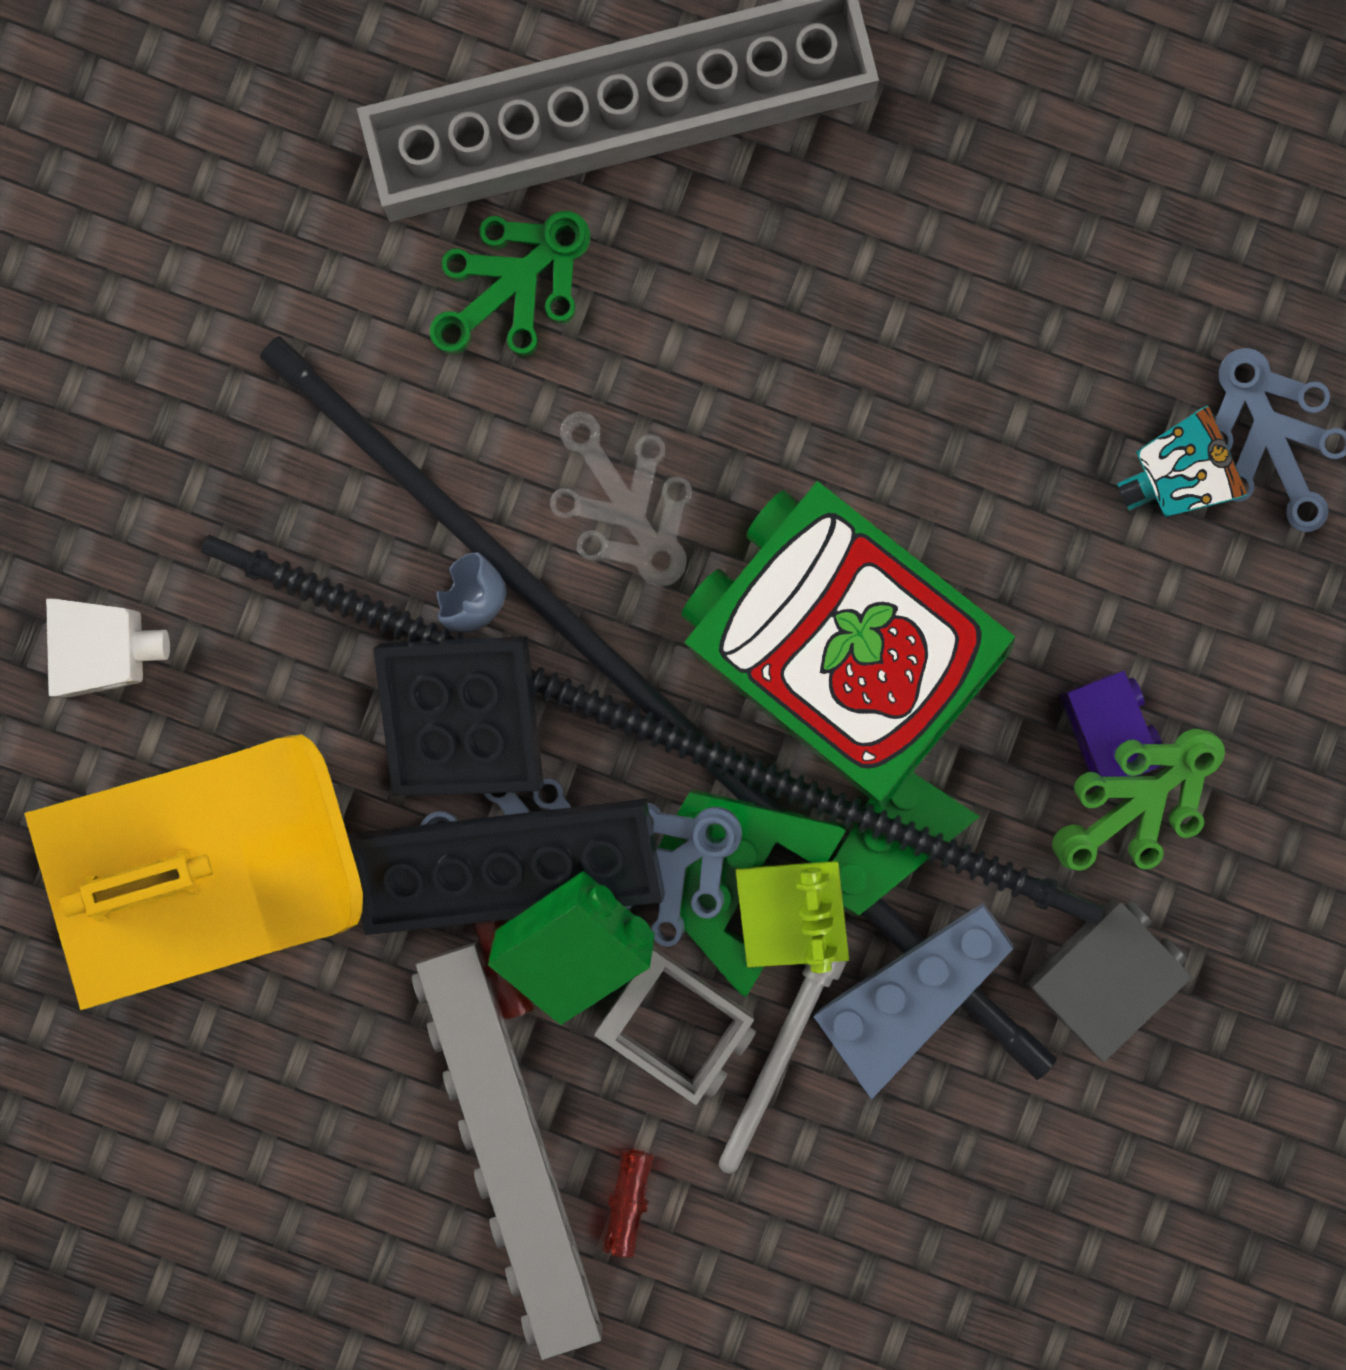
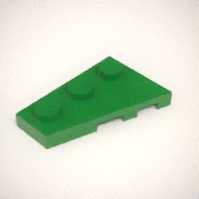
[830,773,980,917]

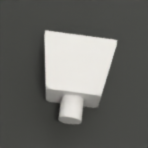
[46,599,170,698]

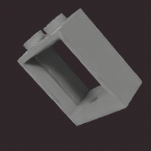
[594,946,756,1105]

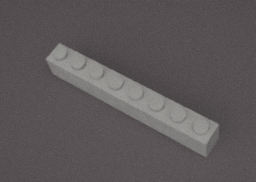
[412,941,603,1360]

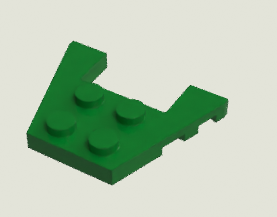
[657,789,847,997]

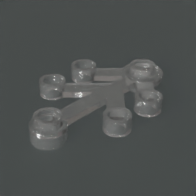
[550,412,692,587]

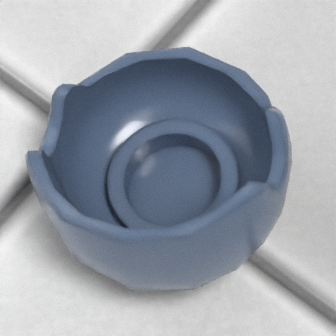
[436,552,506,633]

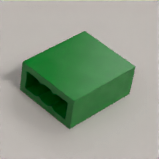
[488,871,655,1025]

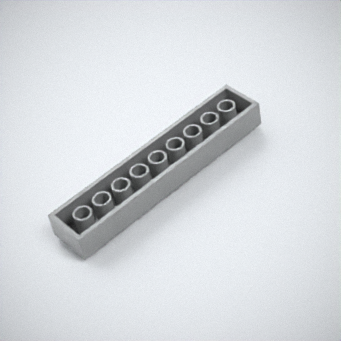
[357,0,879,222]

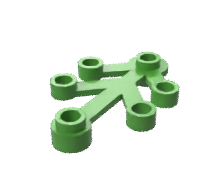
[1052,729,1225,871]

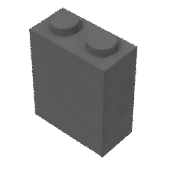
[1024,899,1192,1062]

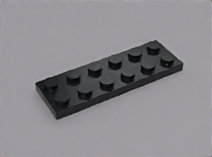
[348,798,665,935]

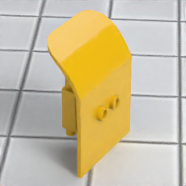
[24,734,363,1010]

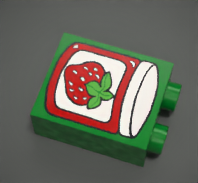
[681,481,1016,809]

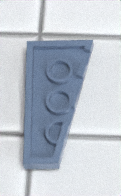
[813,902,1013,1100]

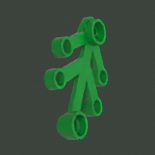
[430,211,591,357]

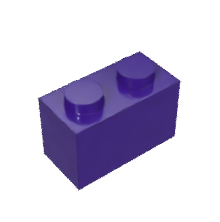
[1058,671,1163,788]

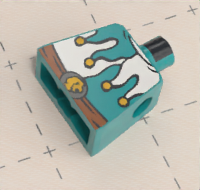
[1117,406,1248,517]

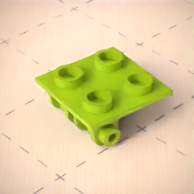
[736,861,849,973]

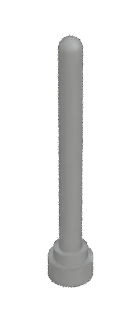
[719,961,847,1174]

